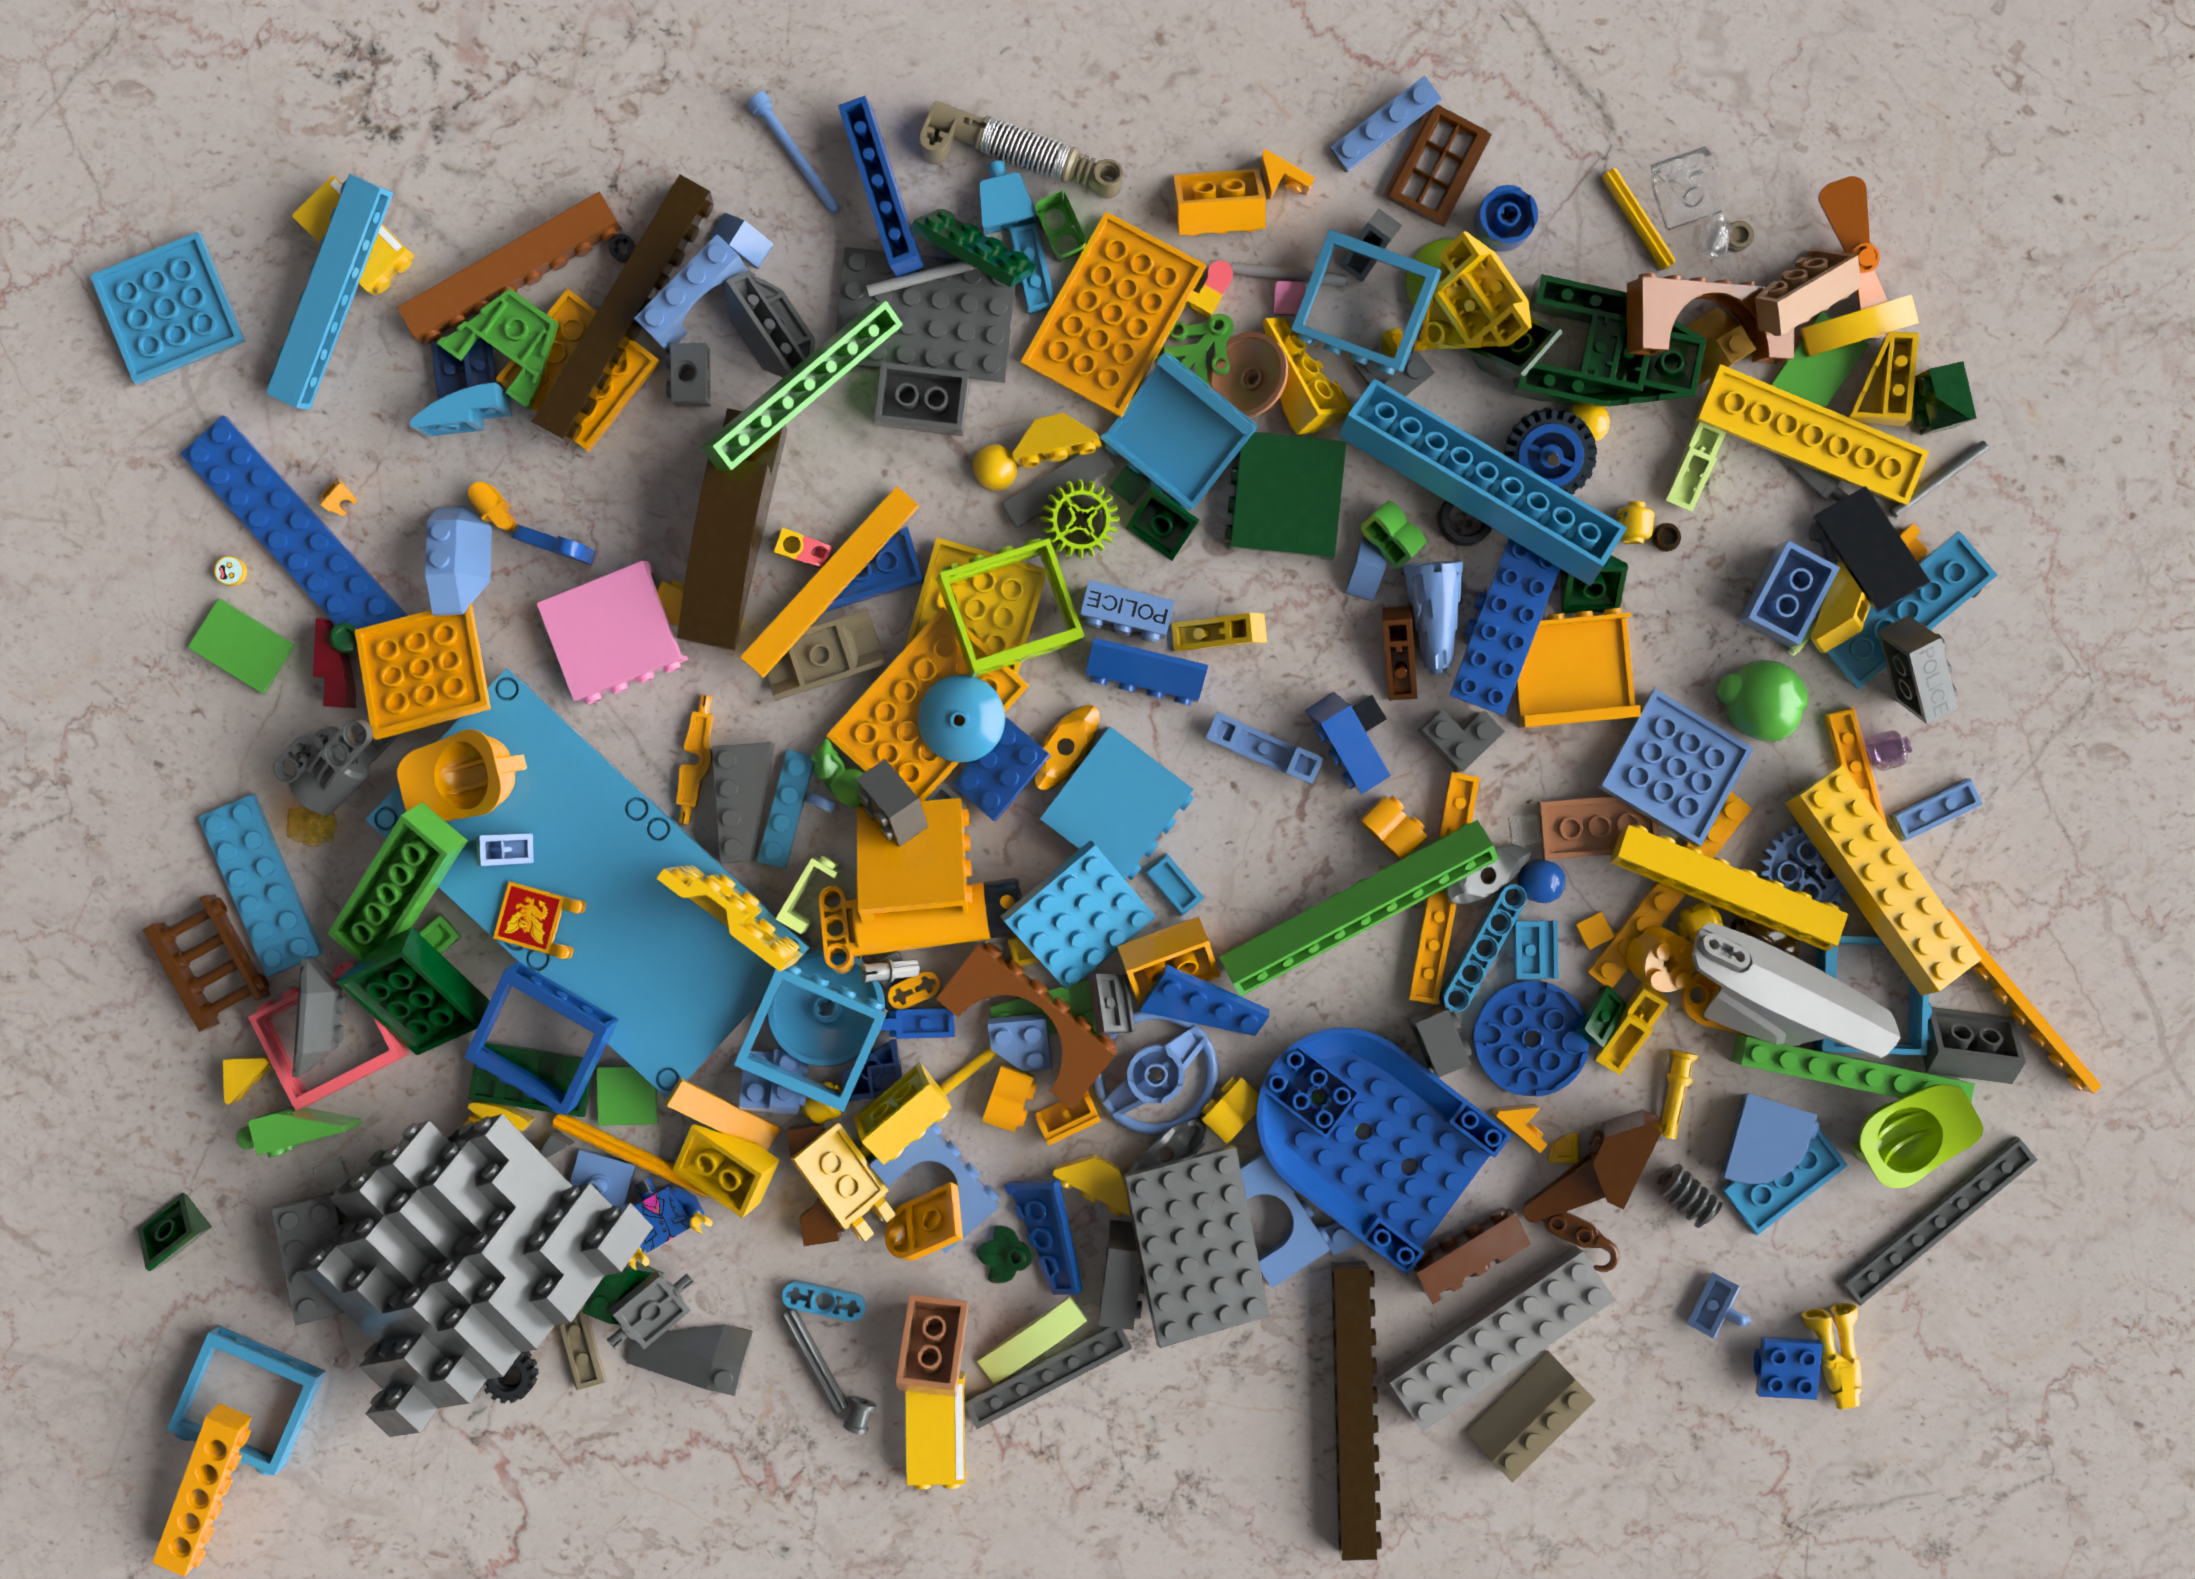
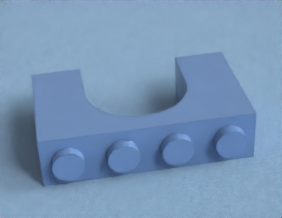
[634,234,748,352]
[869,1122,999,1253]
[1240,1149,1330,1288]

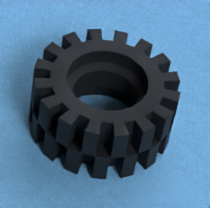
[483,1351,539,1404]

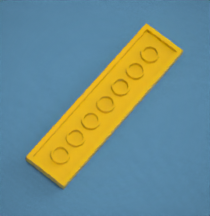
[1695,364,1929,505]

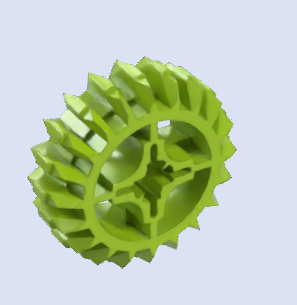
[1041,479,1120,558]

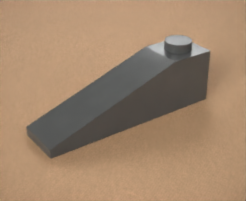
[626,1324,753,1396]

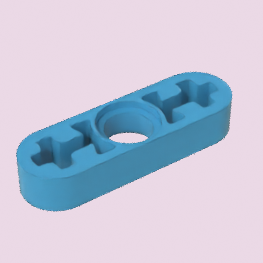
[782,1280,866,1322]

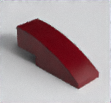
[313,618,356,709]

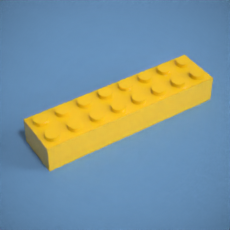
[1785,765,1982,996]

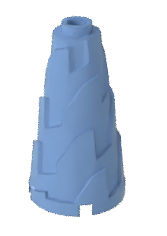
[1403,561,1463,674]

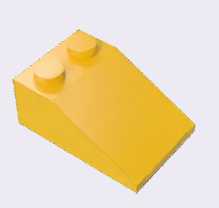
[672,1124,780,1218]

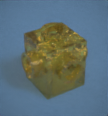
[286,807,337,847]

